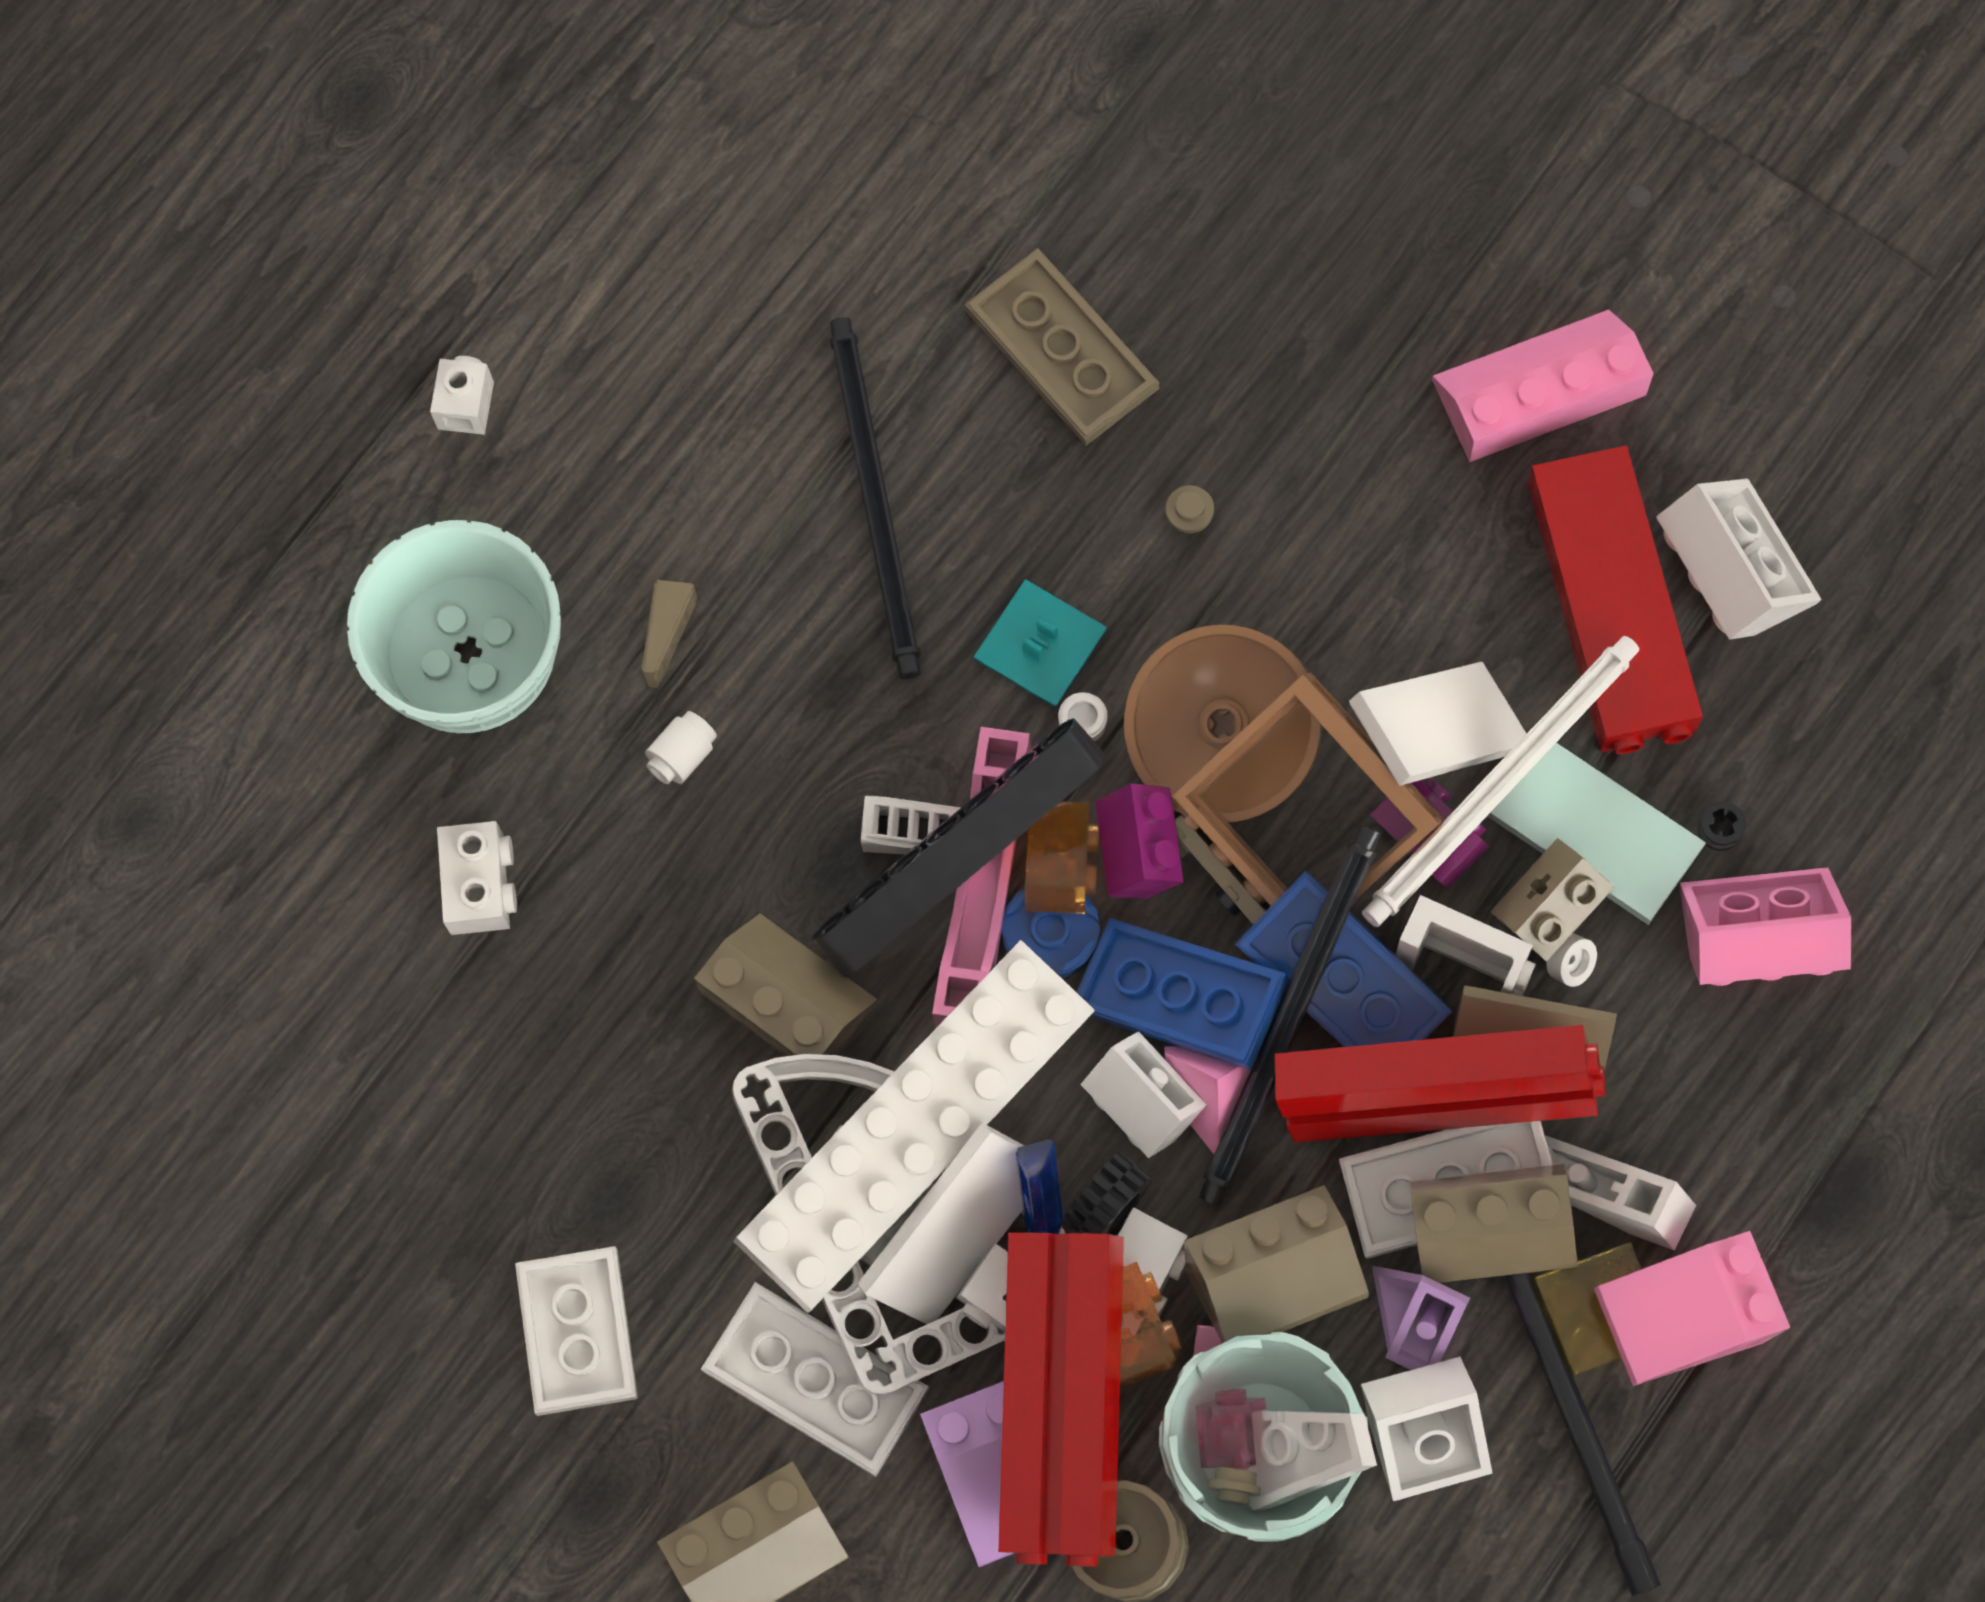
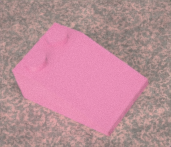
[1594,1231,1790,1386]

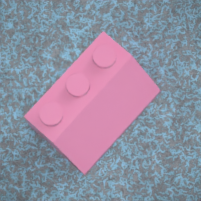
[1680,867,1851,986]

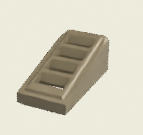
[642,580,697,688]

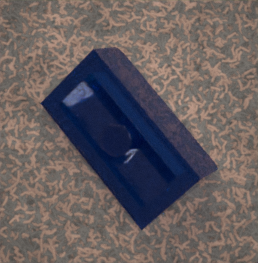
[1016,1140,1063,1234]

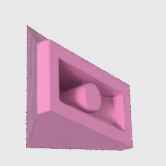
[1164,1046,1258,1155]

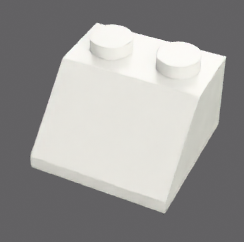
[1361,1357,1493,1501]

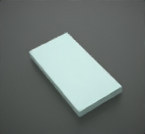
[1487,743,1706,925]

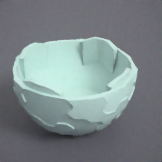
[1159,1332,1368,1541]

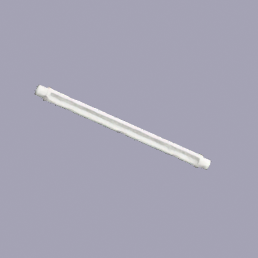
[1362,636,1639,927]

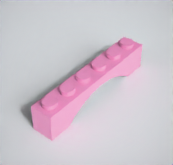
[932,727,1031,1028]

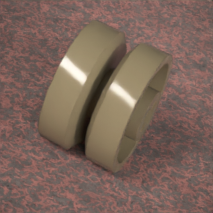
[1072,1480,1189,1602]

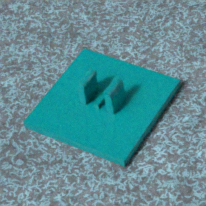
[973,579,1107,708]

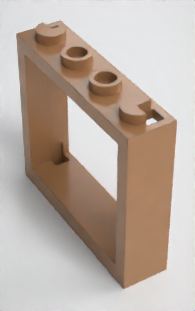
[1172,673,1445,906]

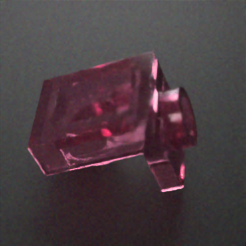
[1195,1389,1266,1469]

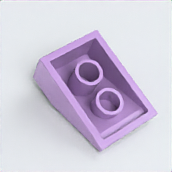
[920,1381,1014,1567]

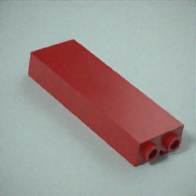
[1528,445,1703,754]
[1275,1025,1606,1143]
[998,1232,1124,1567]

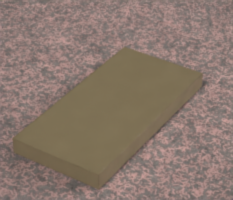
[965,248,1159,446]

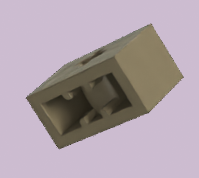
[1491,838,1614,962]

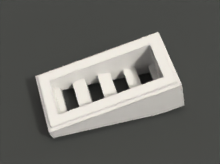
[861,796,960,854]

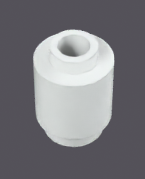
[645,711,717,784]

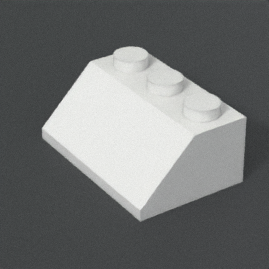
[1656,479,1822,640]

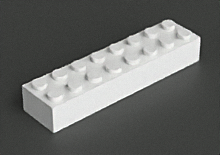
[733,940,1095,1313]

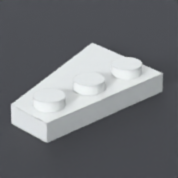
[1228,1410,1377,1511]

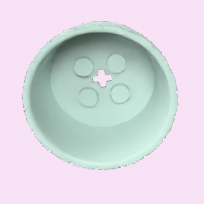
[347,520,561,733]

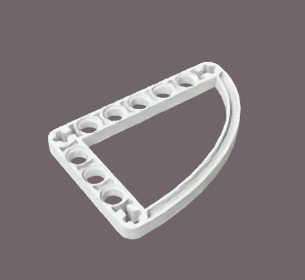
[732,1054,1066,1395]

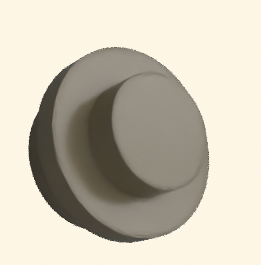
[1166,485,1214,533]
[1208,1467,1261,1505]

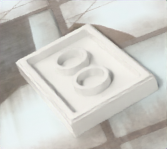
[515,1246,638,1416]

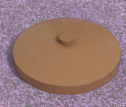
[1124,625,1322,822]

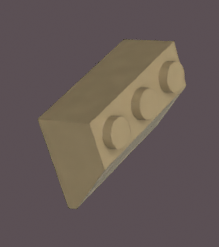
[694,914,878,1056]
[1452,985,1617,1071]
[1411,1164,1578,1283]
[1184,1185,1369,1343]
[657,1461,849,1602]

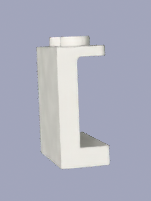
[1396,895,1536,996]

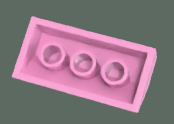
[1432,310,1653,462]

